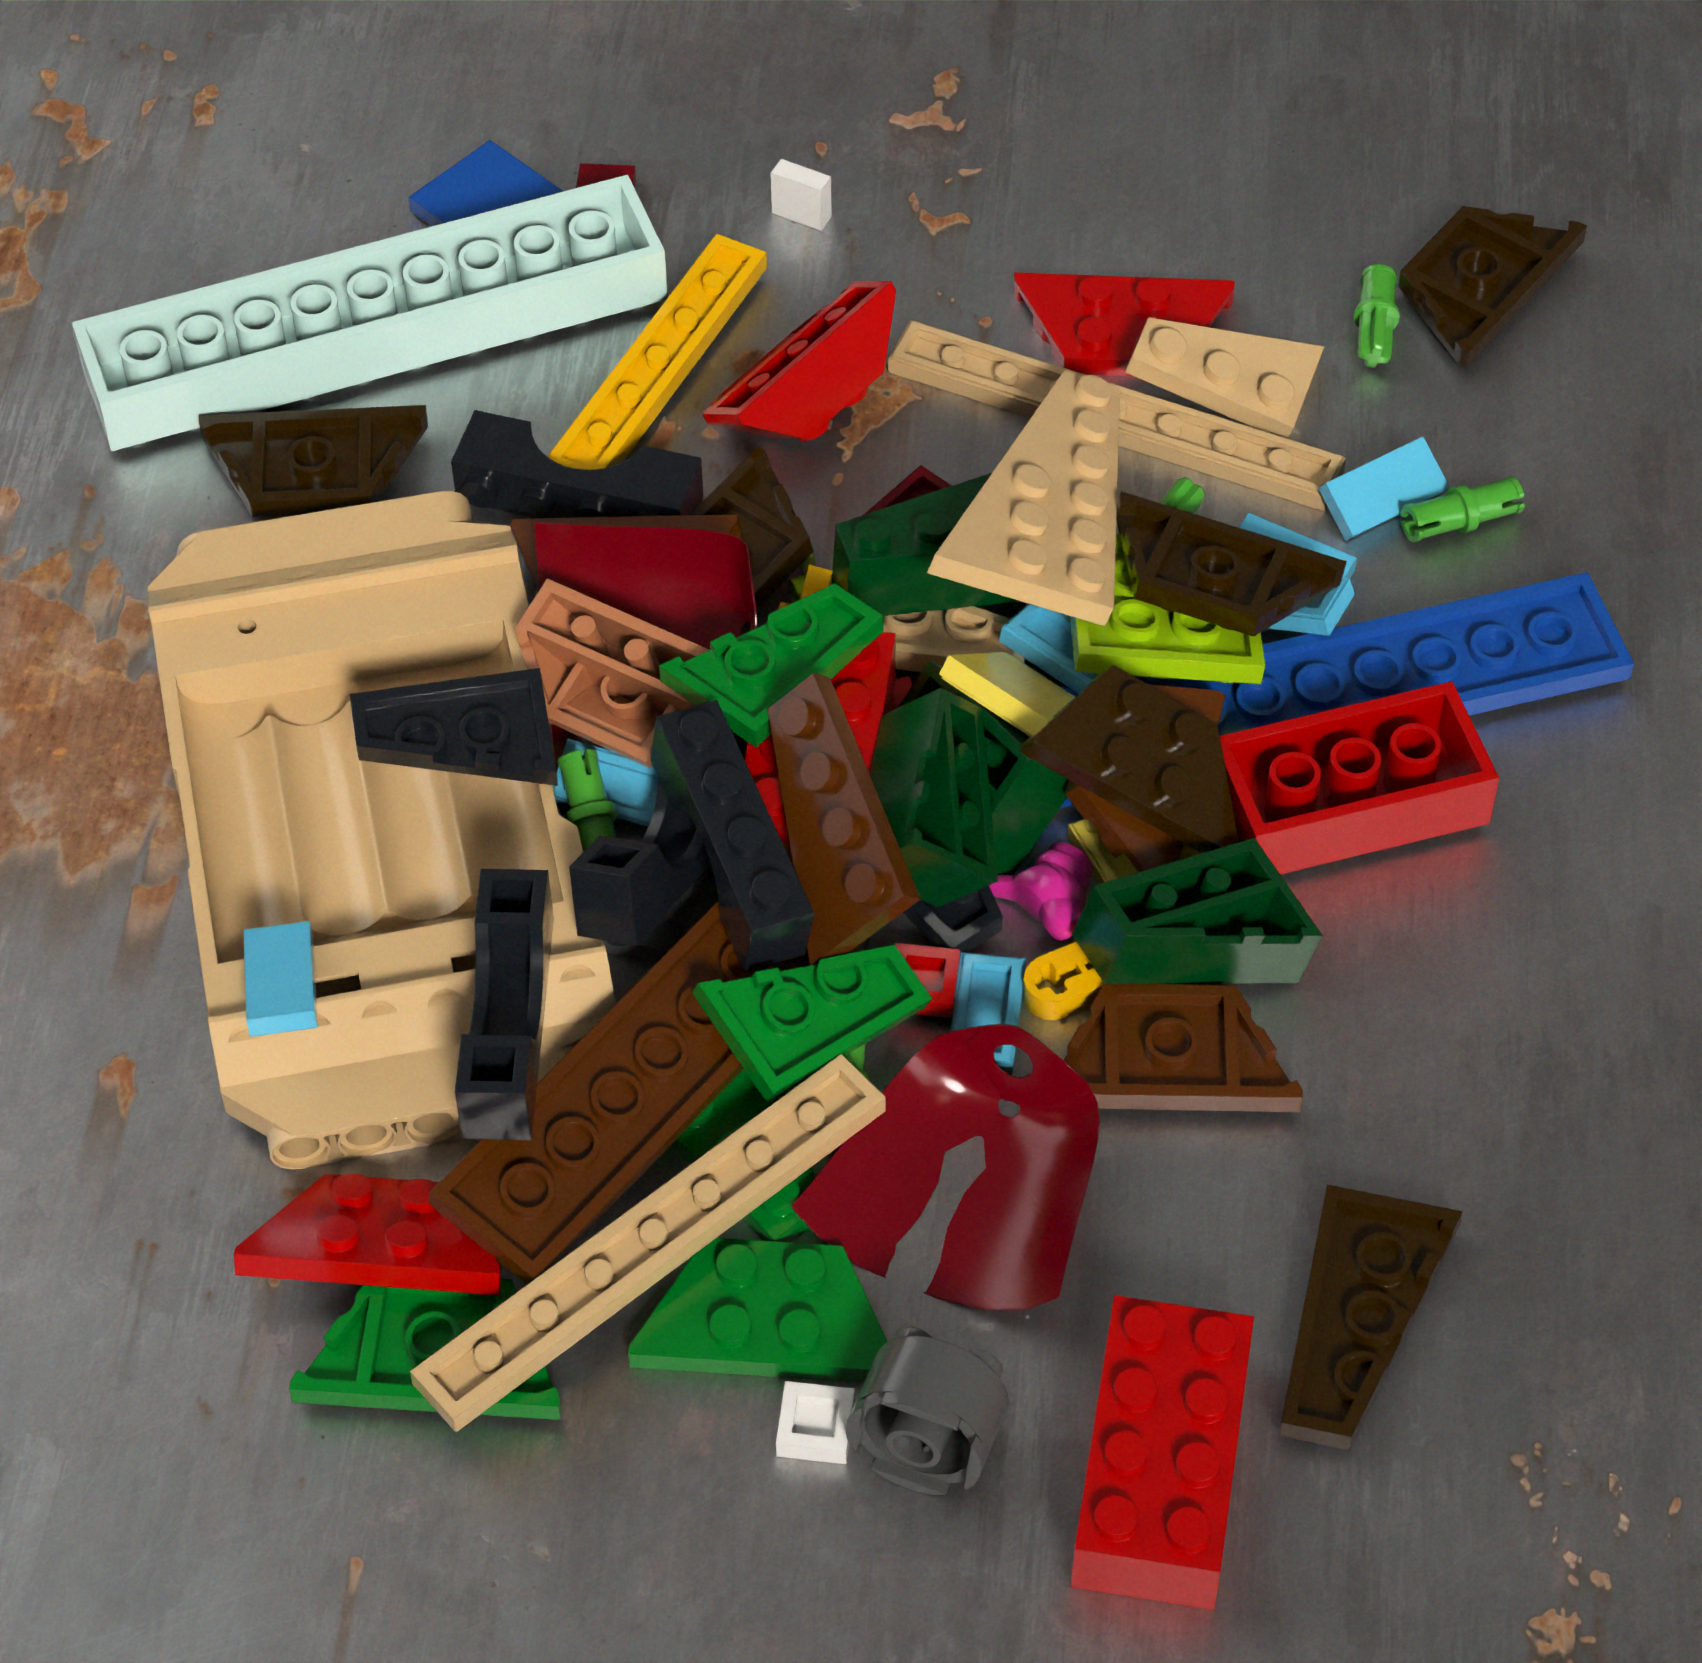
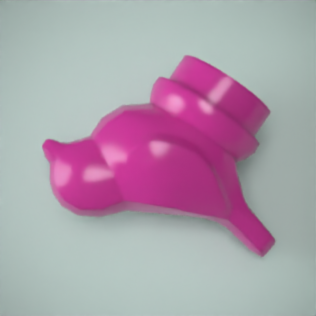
[989,842,1093,941]

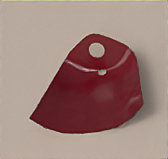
[534,522,757,773]
[792,1024,1100,1310]

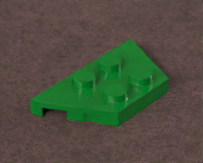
[628,1238,888,1383]
[289,1279,562,1420]

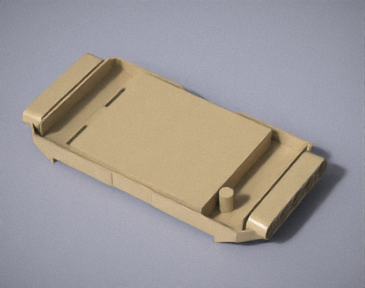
[147,491,616,1170]

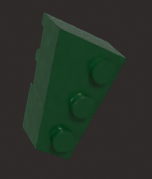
[832,473,1021,616]
[898,660,1069,875]
[870,688,998,907]
[1072,838,1323,984]

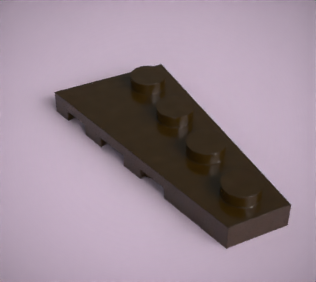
[1279,1184,1463,1450]

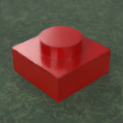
[895,943,960,1018]

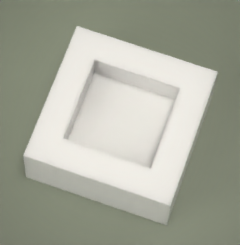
[771,159,832,231]
[776,1381,855,1464]

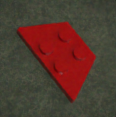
[1014,272,1235,377]
[233,1173,501,1296]

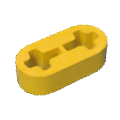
[1022,941,1104,1021]

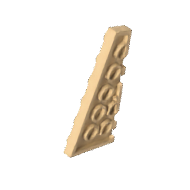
[927,370,1120,626]

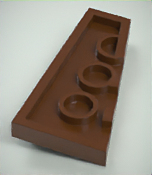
[768,673,921,965]

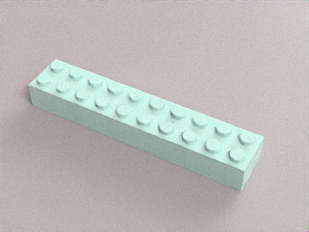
[71,174,668,452]

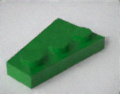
[659,584,883,747]
[692,945,932,1102]

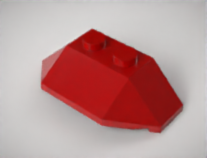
[702,281,896,442]

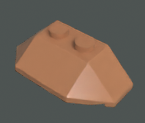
[515,579,709,768]

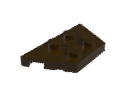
[1398,206,1587,368]
[199,405,428,517]
[689,447,814,610]
[1116,491,1347,637]
[1020,665,1239,853]

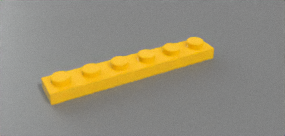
[547,233,767,470]

